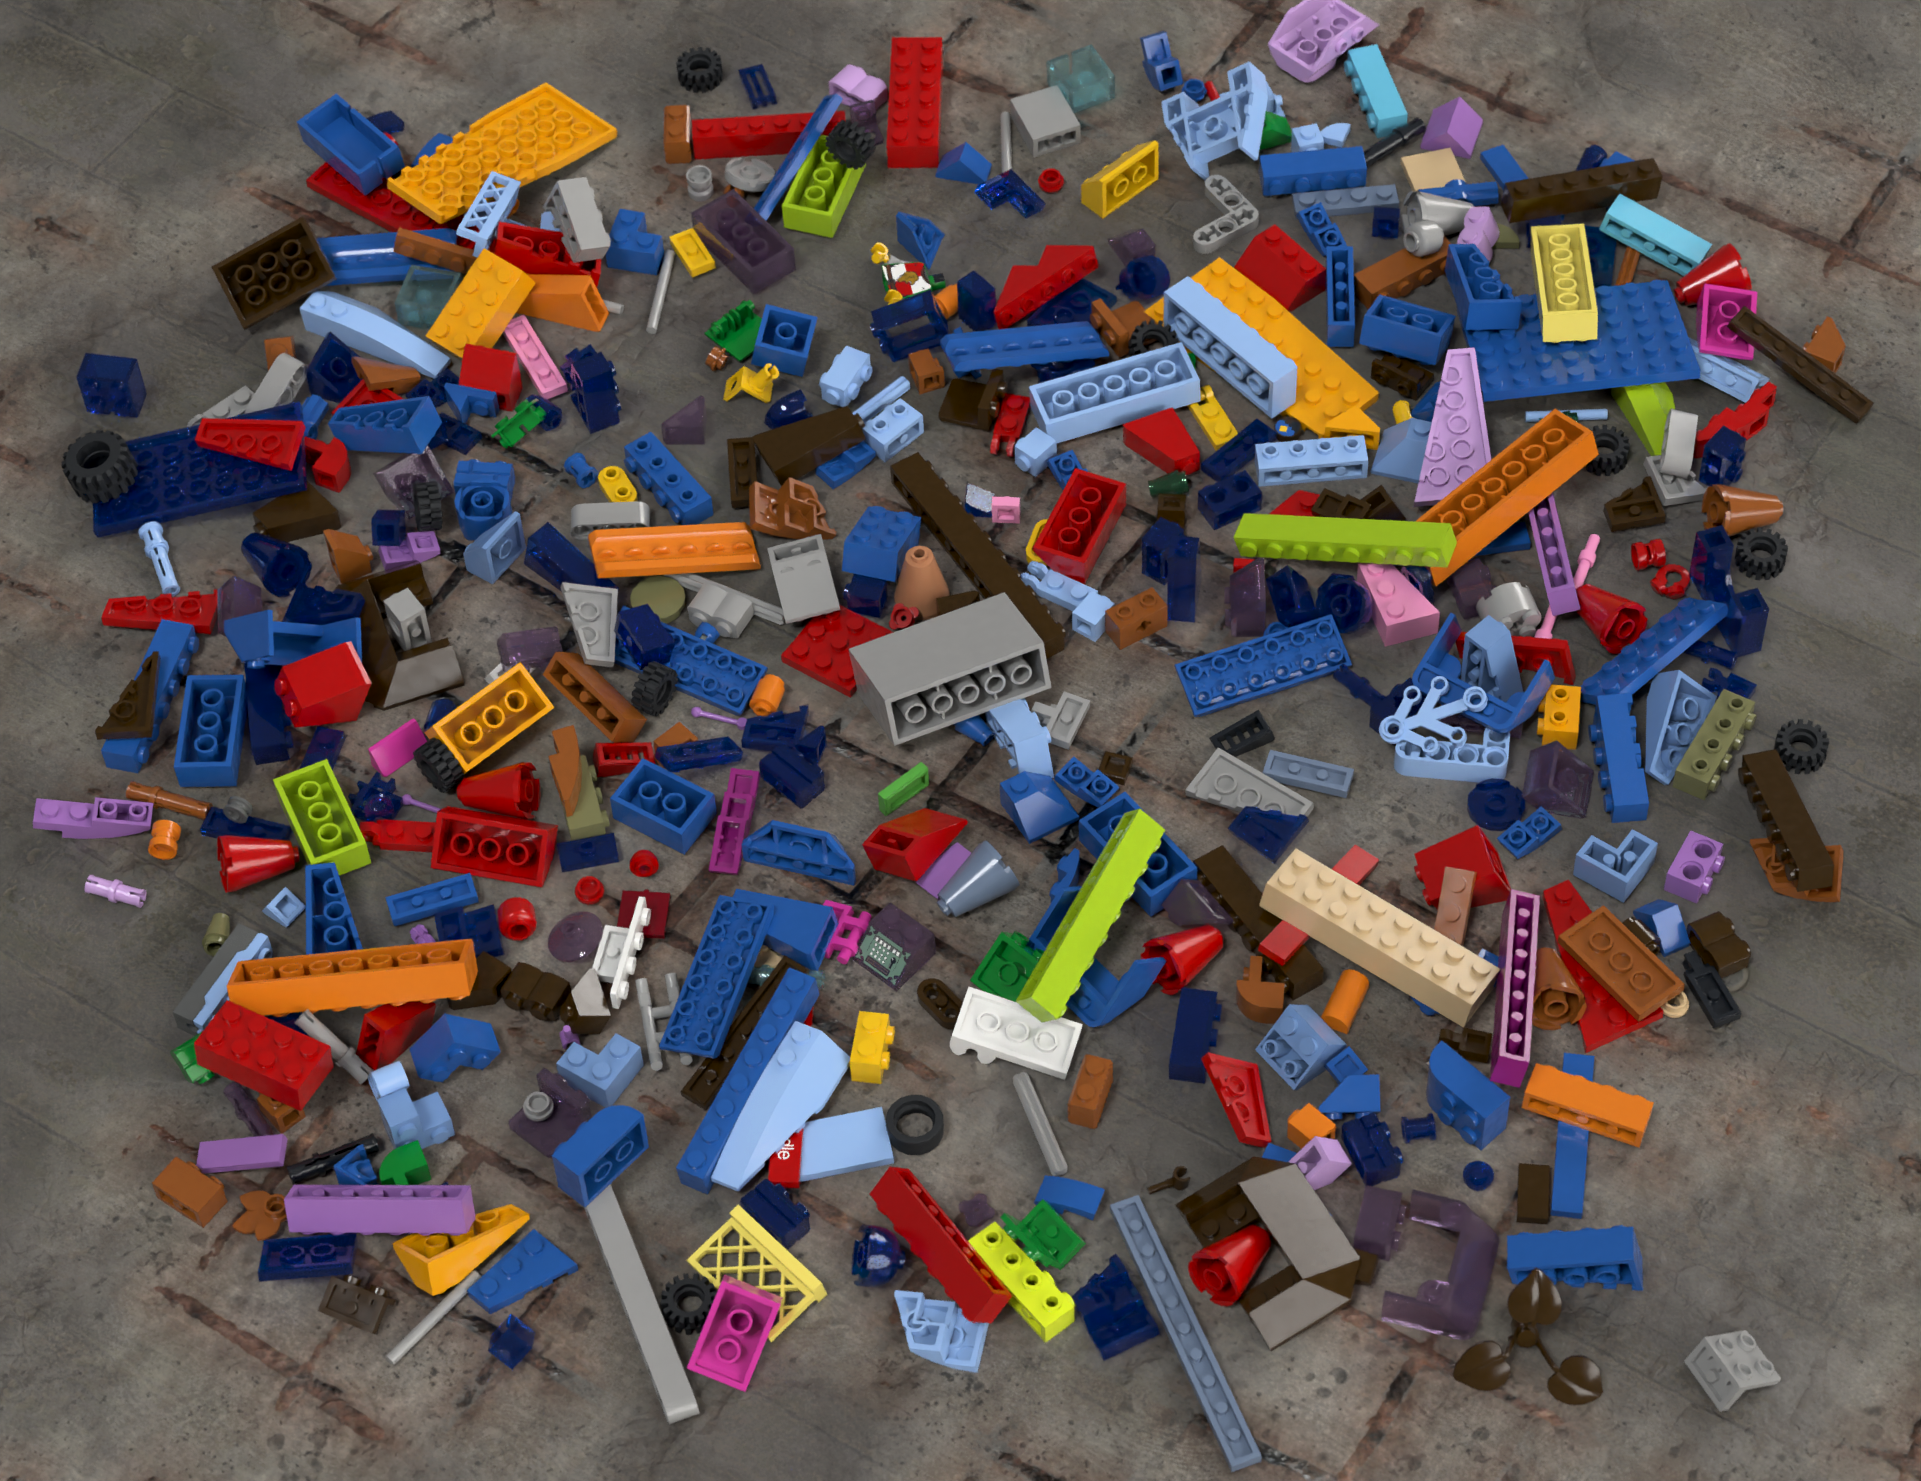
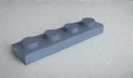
[1292,184,1399,220]

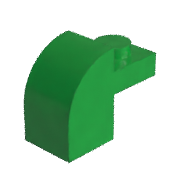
[379,1140,432,1185]

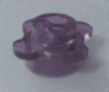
[959,1193,995,1227]

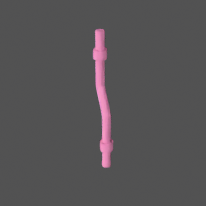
[1534,534,1600,639]

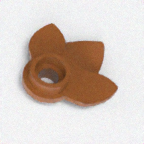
[233,1191,287,1241]

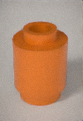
[929,284,968,320]
[749,674,785,717]

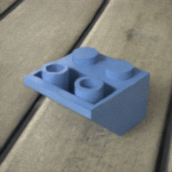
[1255,1004,1347,1090]

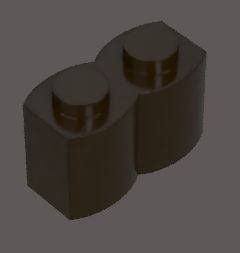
[1686,911,1751,978]
[500,962,572,1021]

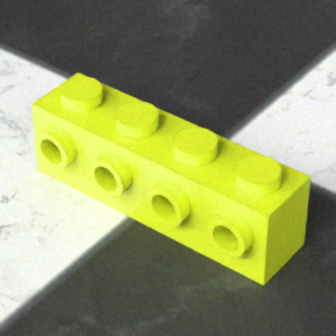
[968,1222,1075,1343]

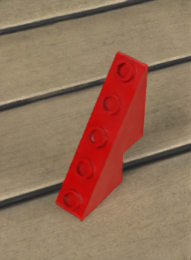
[993,245,1099,329]

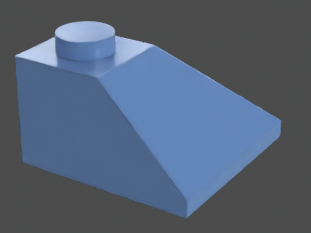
[1371,418,1432,484]
[463,511,526,584]

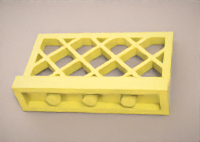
[687,1205,827,1342]

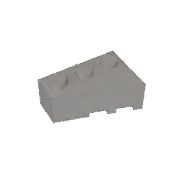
[543,177,611,262]

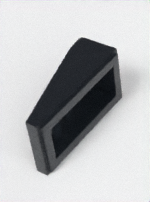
[1209,710,1275,757]

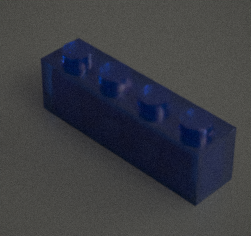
[244,663,294,765]

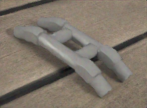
[635,973,693,1071]

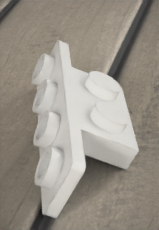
[592,896,651,1009]

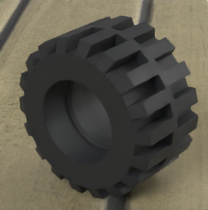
[62,430,138,504]

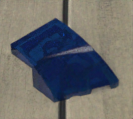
[1071,1254,1160,1361]

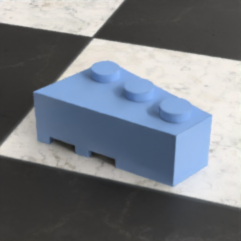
[985,698,1054,778]

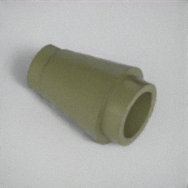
[202,913,230,957]

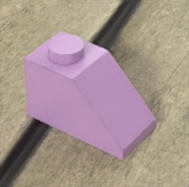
[1289,1136,1351,1190]

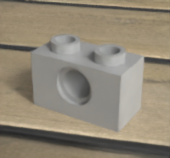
[384,588,432,651]

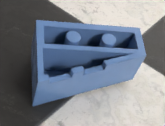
[1460,615,1523,702]

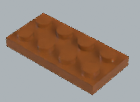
[1558,905,1685,1022]

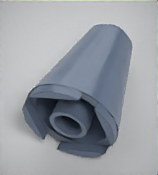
[936,840,1020,917]

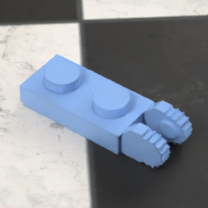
[1020,561,1098,611]

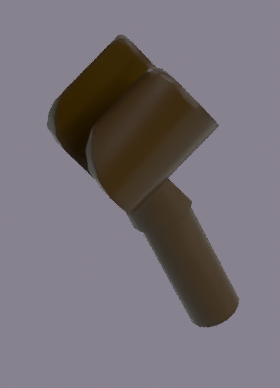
[1147,1166,1191,1195]

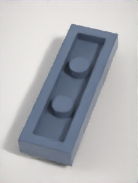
[1263,750,1354,798]

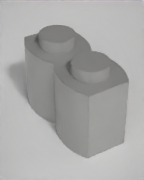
[687,584,754,638]

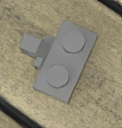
[1031,691,1090,750]

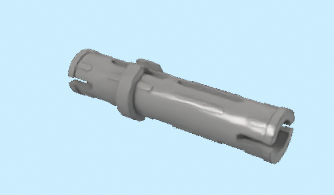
[294,1009,374,1084]

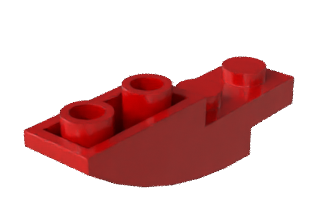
[1693,381,1777,459]

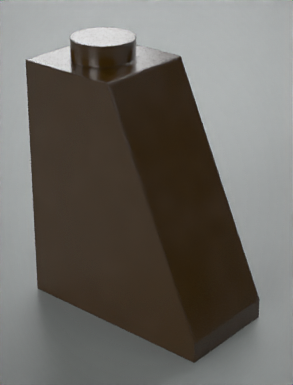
[252,479,341,546]

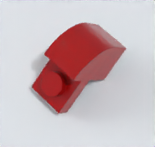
[300,436,351,493]

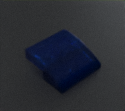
[434,904,505,958]

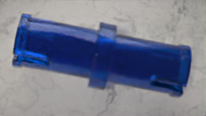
[1683,640,1738,670]
[1333,664,1387,712]

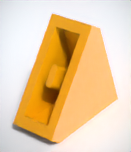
[1325,405,1380,450]

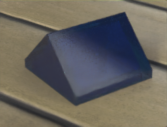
[305,332,362,403]

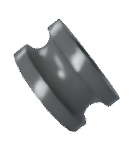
[223,796,253,823]

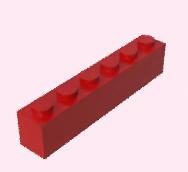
[692,111,846,160]
[869,1166,1013,1324]

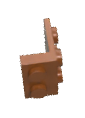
[1090,298,1157,357]

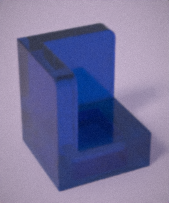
[488,1313,535,1370]

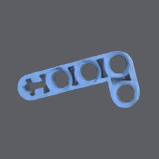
[1394,727,1510,784]

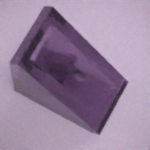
[661,395,707,445]

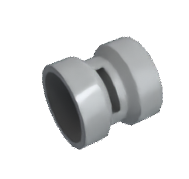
[686,165,714,202]

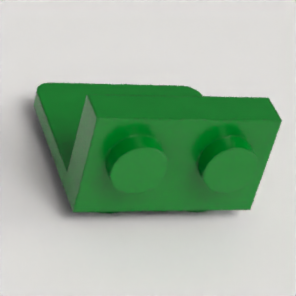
[1000,1199,1086,1270]

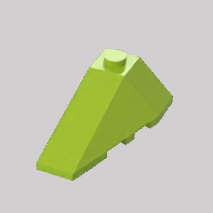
[1611,382,1675,456]

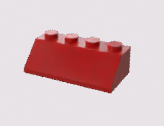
[1033,468,1126,584]
[431,806,558,887]

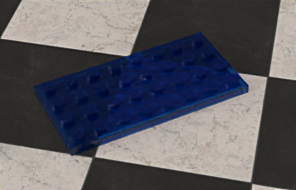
[93,402,307,538]

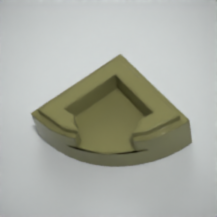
[1492,223,1519,249]

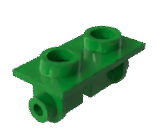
[491,398,546,448]

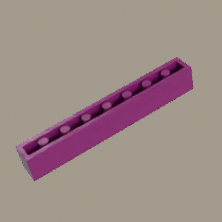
[1490,889,1540,1088]

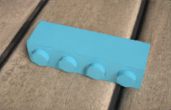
[1344,44,1408,138]
[1599,194,1712,276]

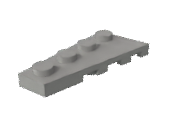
[1185,748,1314,830]

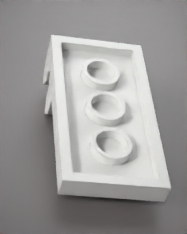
[950,987,1083,1080]

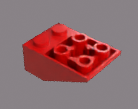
[862,808,968,882]

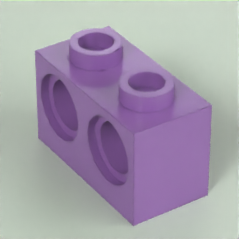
[1664,830,1725,904]

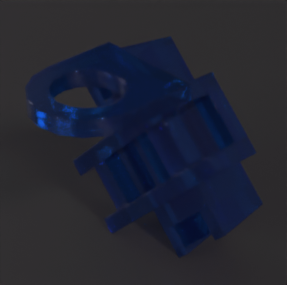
[348,772,403,822]

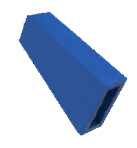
[733,889,839,972]

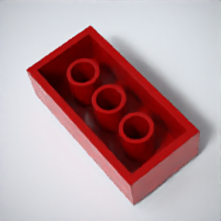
[194,1000,333,1111]

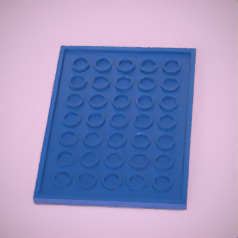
[1457,280,1700,402]

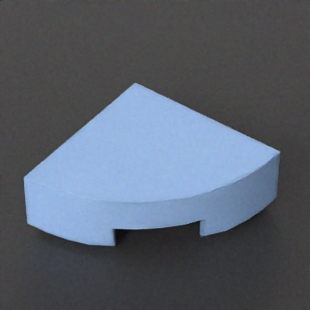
[1321,123,1350,148]

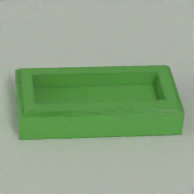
[878,762,929,816]

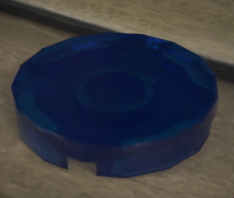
[1467,778,1525,831]

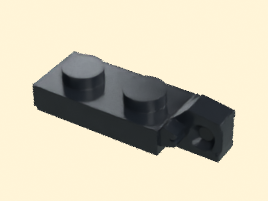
[1682,950,1742,1029]

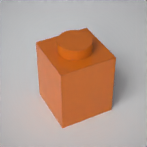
[1287,1103,1336,1149]

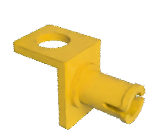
[723,363,779,403]

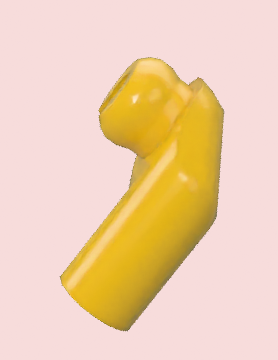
[1392,400,1416,424]

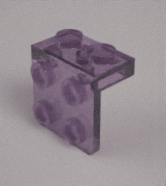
[508,1067,592,1158]

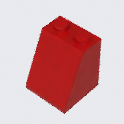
[274,641,372,728]
[1414,825,1511,910]

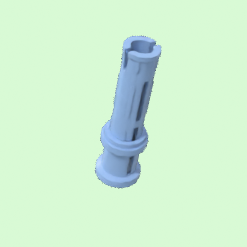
[138,522,180,597]

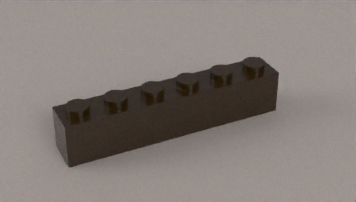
[1501,158,1663,223]
[1738,749,1834,892]
[1193,845,1324,1001]

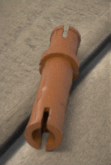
[126,781,213,821]

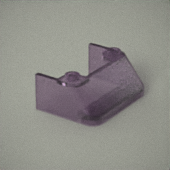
[1381,1189,1499,1340]

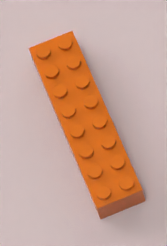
[1406,409,1599,587]
[227,939,478,1017]

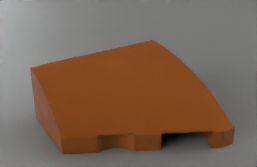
[351,357,421,394]

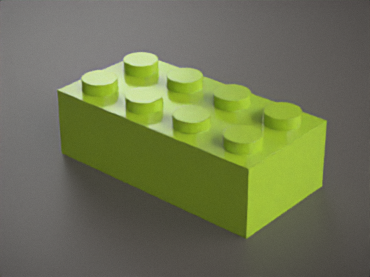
[782,135,866,238]
[273,759,371,876]

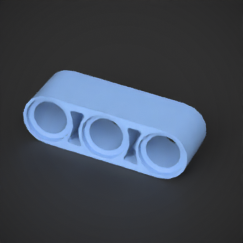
[368,1061,409,1100]

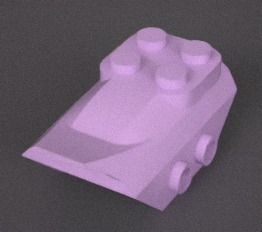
[1268,0,1379,83]

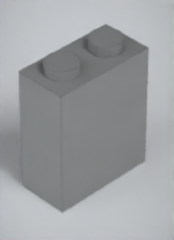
[1010,85,1081,158]

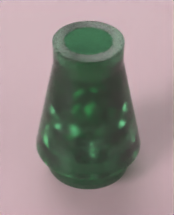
[1148,469,1189,497]

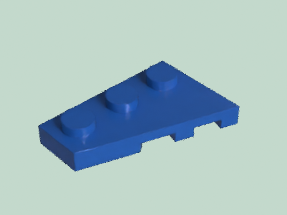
[467,1229,579,1314]

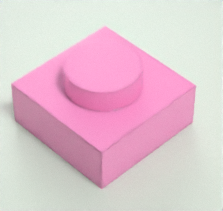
[992,496,1021,524]

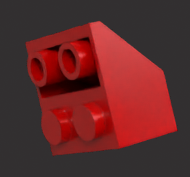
[459,344,523,412]

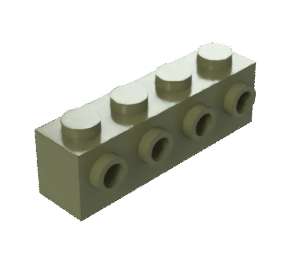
[1673,689,1757,800]

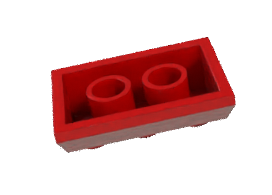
[1234,224,1326,312]

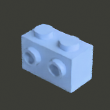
[862,398,924,462]

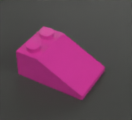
[1696,283,1757,361]
[687,1274,783,1392]

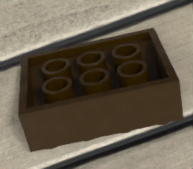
[212,216,337,330]

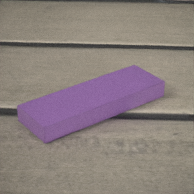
[196,1134,288,1174]

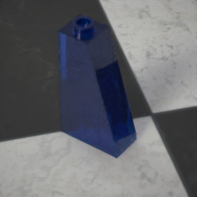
[524,522,619,592]
[1167,535,1202,623]

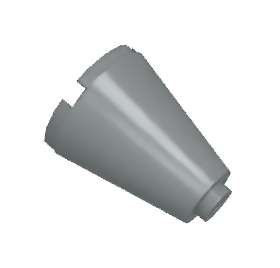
[1402,191,1474,236]

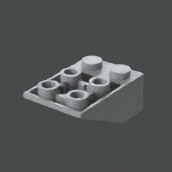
[767,534,840,624]

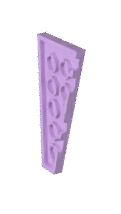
[1413,347,1491,507]

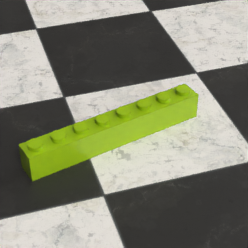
[1233,513,1457,567]
[1016,808,1165,1023]

